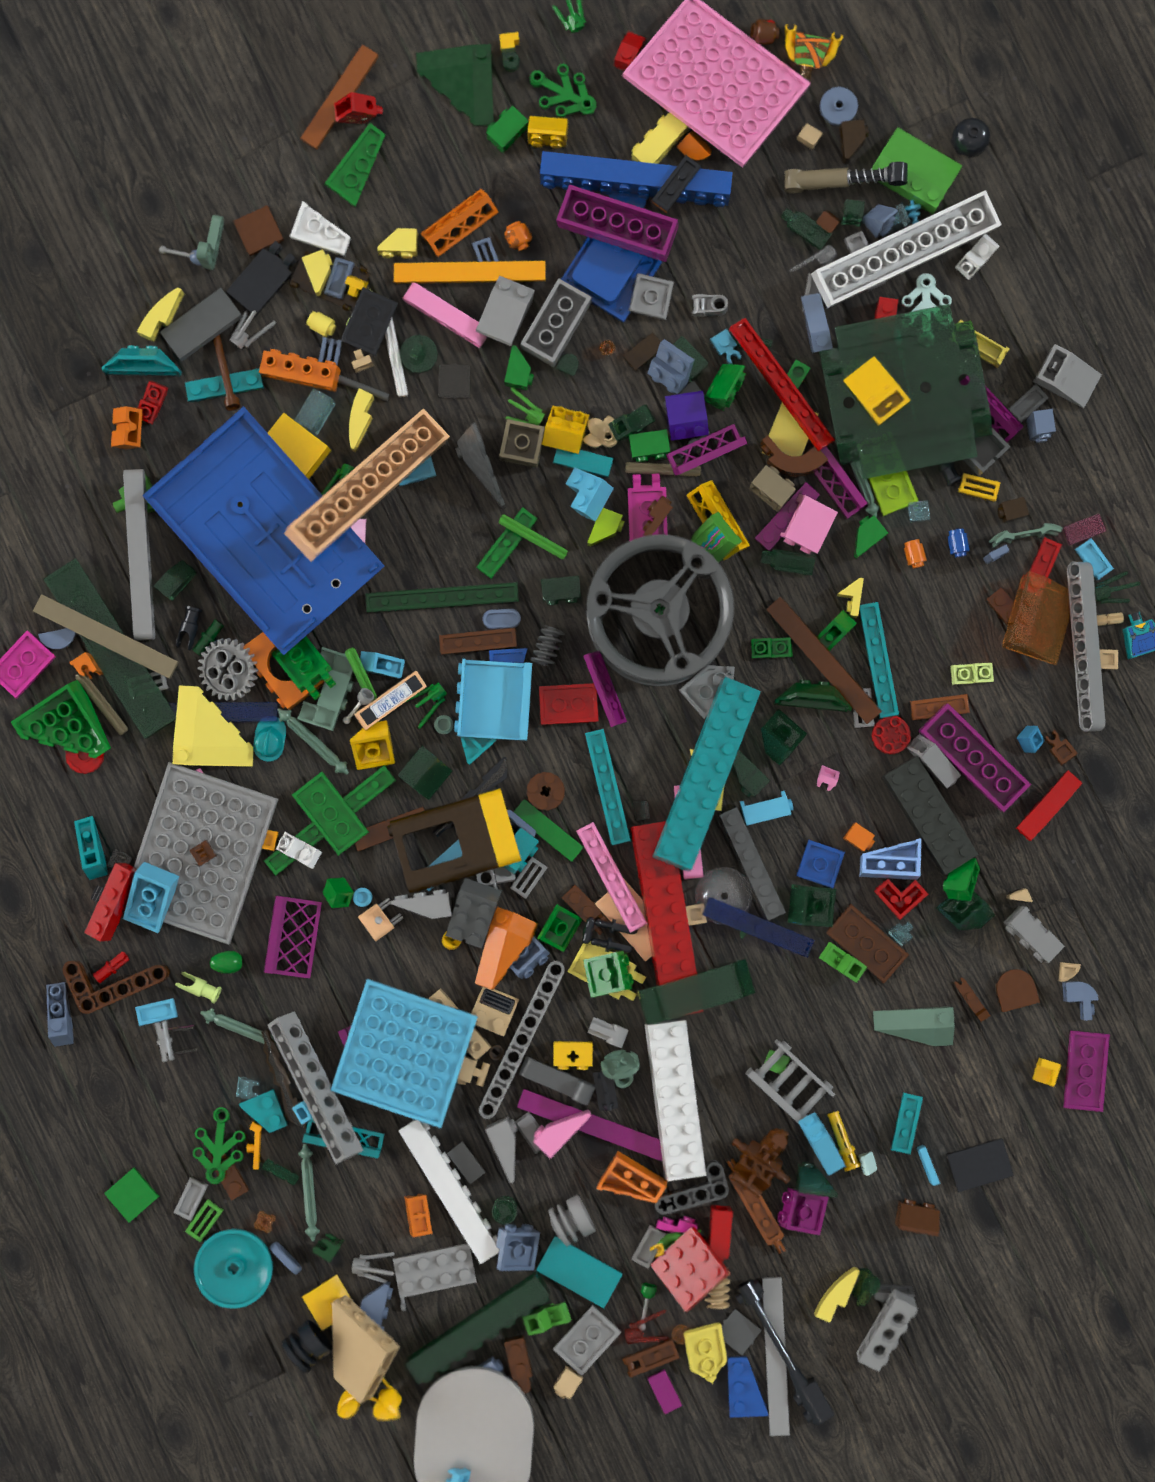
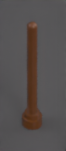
[213,334,241,411]

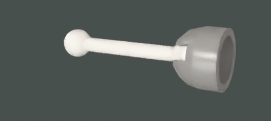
[343,688,374,724]

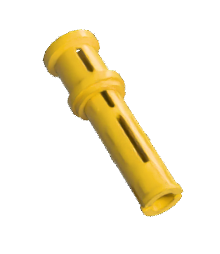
[827,1111,861,1171]

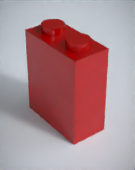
[708,1205,733,1262]

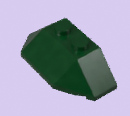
[773,680,852,712]

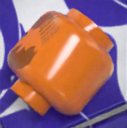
[504,221,532,251]

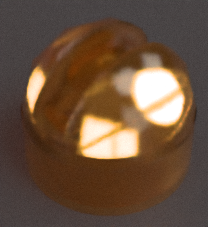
[599,340,615,356]

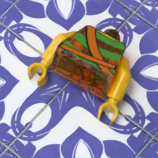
[785,24,843,79]

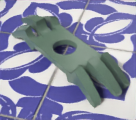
[989,523,1063,548]

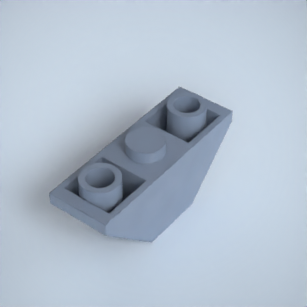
[360,1281,393,1331]

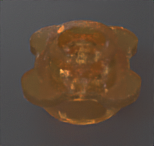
[254,1211,276,1233]

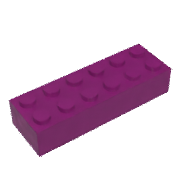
[556,185,679,262]
[918,703,1031,812]

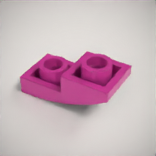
[656,1216,698,1232]

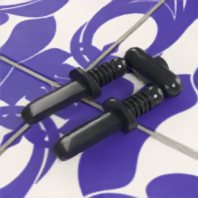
[582,917,638,953]

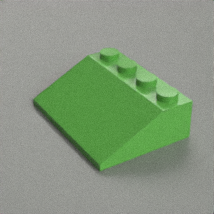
[872,128,962,214]

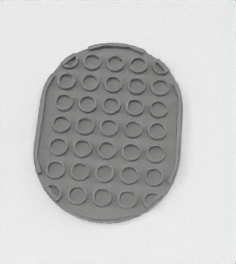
[414,1366,534,1482]

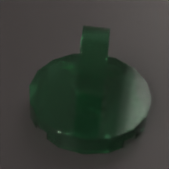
[400,335,438,374]

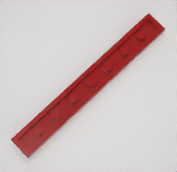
[729,318,835,451]

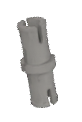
[154,1021,175,1062]

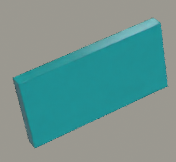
[536,1235,623,1308]

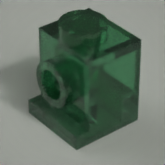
[841,199,865,226]

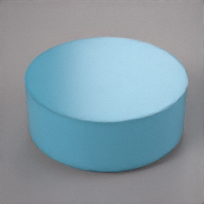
[353,888,373,907]

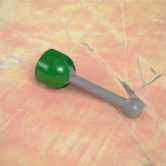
[638,1283,657,1331]

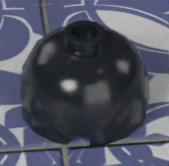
[951,117,990,158]

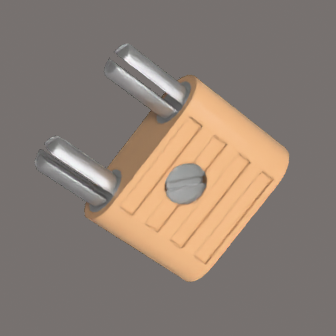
[358,898,403,942]

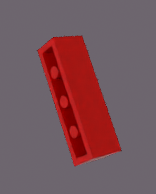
[85,863,137,942]

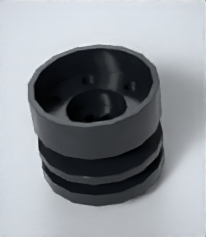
[281,1319,333,1373]

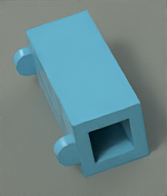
[740,790,793,826]

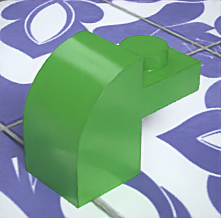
[819,942,867,983]
[522,1302,572,1336]

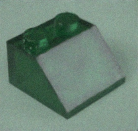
[398,746,453,800]
[788,884,836,927]

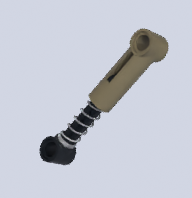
[785,162,908,193]

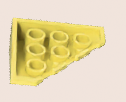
[173,685,254,766]

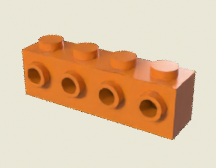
[259,349,341,392]

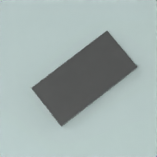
[160,288,243,362]

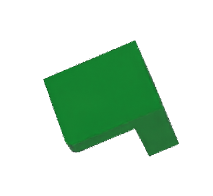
[323,877,354,908]

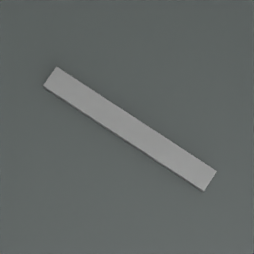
[762,1277,790,1436]

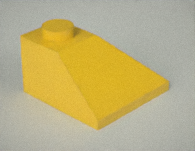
[350,720,395,770]

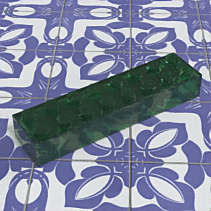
[405,1271,550,1384]

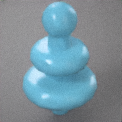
[905,200,921,224]

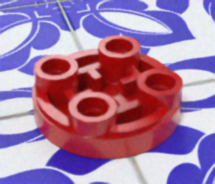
[872,716,911,754]

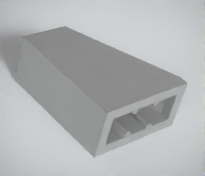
[906,734,961,788]

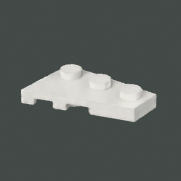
[290,201,351,256]

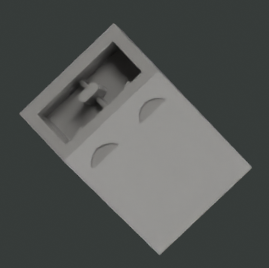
[1033,344,1102,408]
[390,889,453,919]

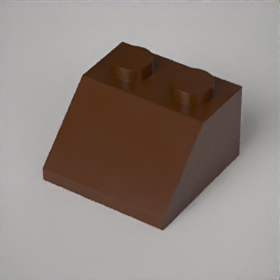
[895,1199,940,1237]

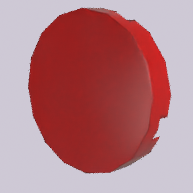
[65,751,104,774]

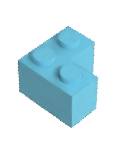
[566,467,614,522]

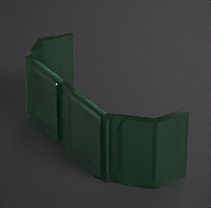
[637,959,756,1025]

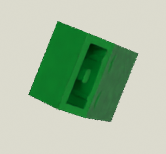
[704,364,746,411]

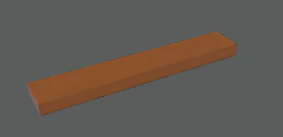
[301,45,379,150]

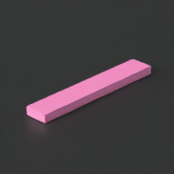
[576,822,647,933]

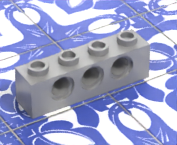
[856,1289,917,1371]

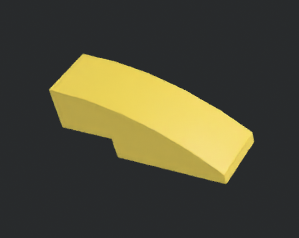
[137,287,184,342]
[349,388,374,452]
[814,1267,860,1322]

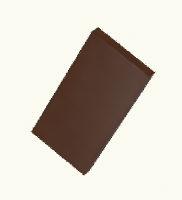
[825,904,909,984]

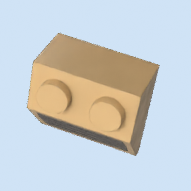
[471,987,519,1036]

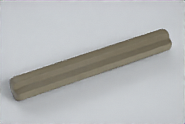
[625,462,701,476]
[75,671,128,735]

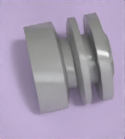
[548,1194,596,1247]

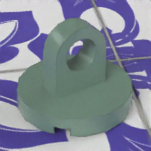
[601,1050,640,1088]

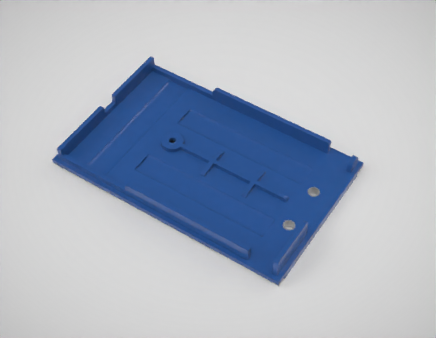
[142,406,385,655]

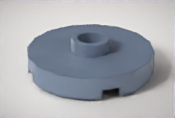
[820,87,858,126]

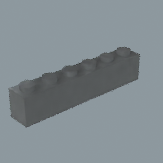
[719,807,786,921]

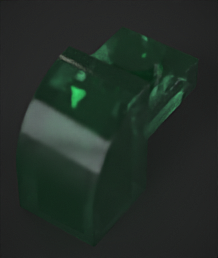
[608,404,655,441]

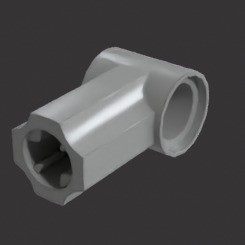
[587,1017,629,1048]

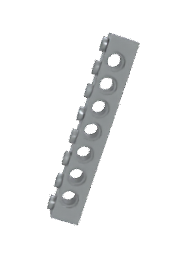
[268,1011,363,1164]

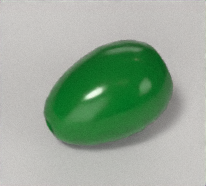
[210,951,242,974]

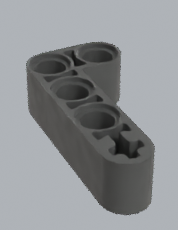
[519,1056,595,1105]
[655,1160,729,1215]

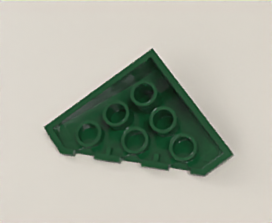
[416,44,494,126]

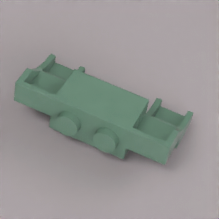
[297,647,354,731]

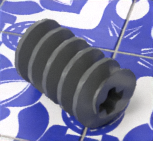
[530,625,565,668]

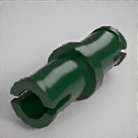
[192,619,224,657]

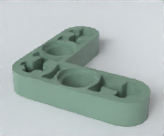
[196,215,224,270]

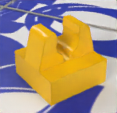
[345,275,368,297]

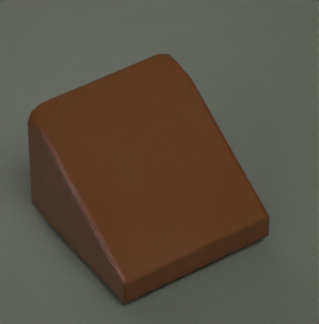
[816,210,841,233]

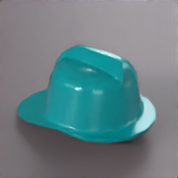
[253,716,286,762]

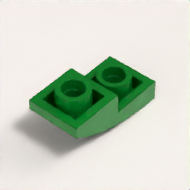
[751,638,793,658]

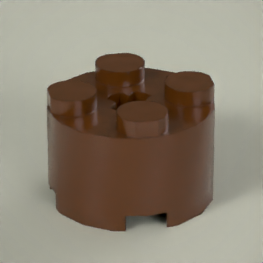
[527,772,565,811]

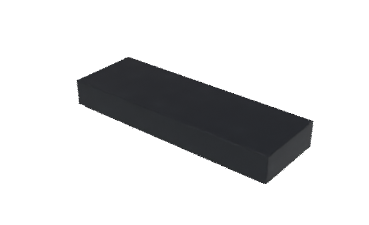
[651,155,701,213]

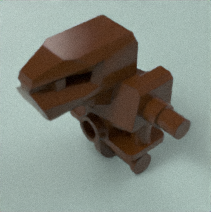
[731,1129,791,1198]

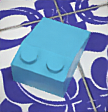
[123,862,179,933]

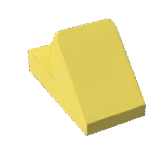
[836,578,864,618]

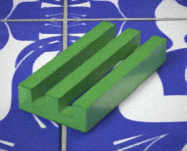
[185,1199,224,1243]

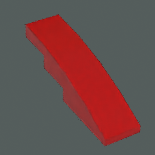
[1016,770,1082,841]

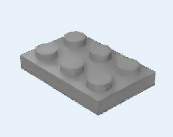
[553,1304,621,1376]

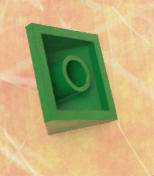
[538,904,582,952]

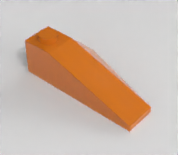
[475,907,538,990]

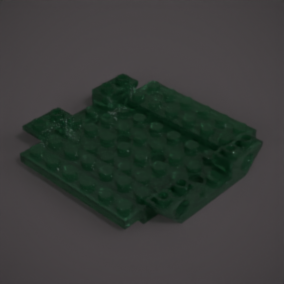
[819,304,993,479]

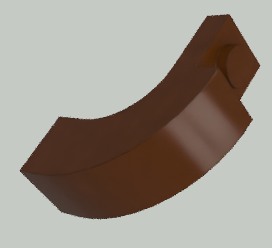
[760,435,828,477]

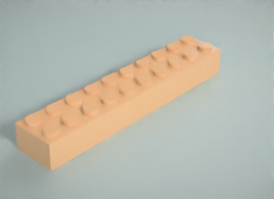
[284,408,450,562]

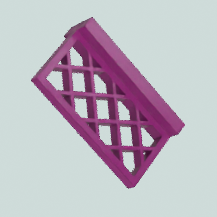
[264,895,322,979]

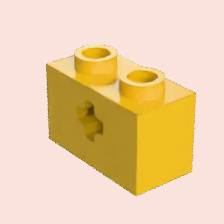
[553,1041,593,1070]

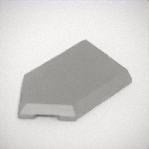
[679,665,735,719]

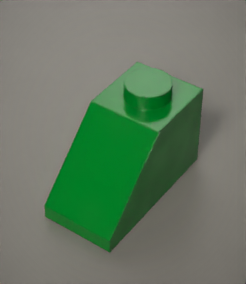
[504,345,534,390]
[854,515,888,559]
[817,610,857,651]
[943,858,980,901]

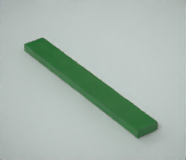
[264,765,397,876]

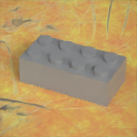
[520,278,592,367]

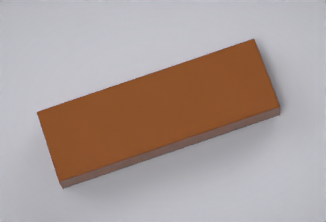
[910,694,970,721]

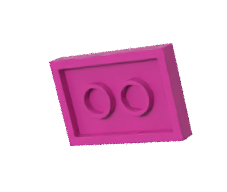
[0,630,56,699]

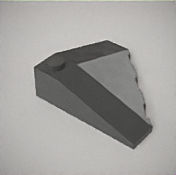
[455,423,506,509]

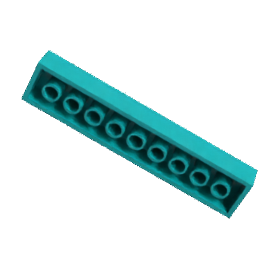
[652,677,761,872]

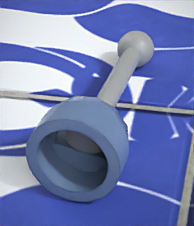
[159,246,201,265]

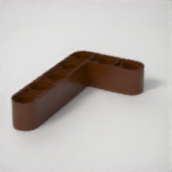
[63,960,170,1014]

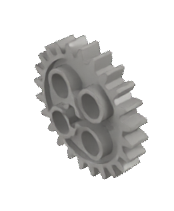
[198,638,258,701]

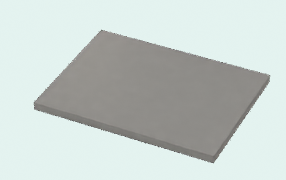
[125,762,278,945]

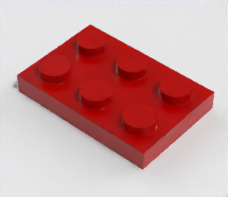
[539,683,598,725]

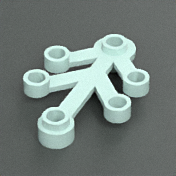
[901,274,952,348]

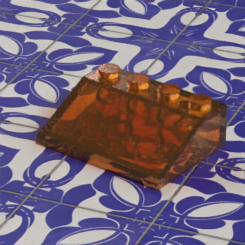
[1002,571,1070,665]

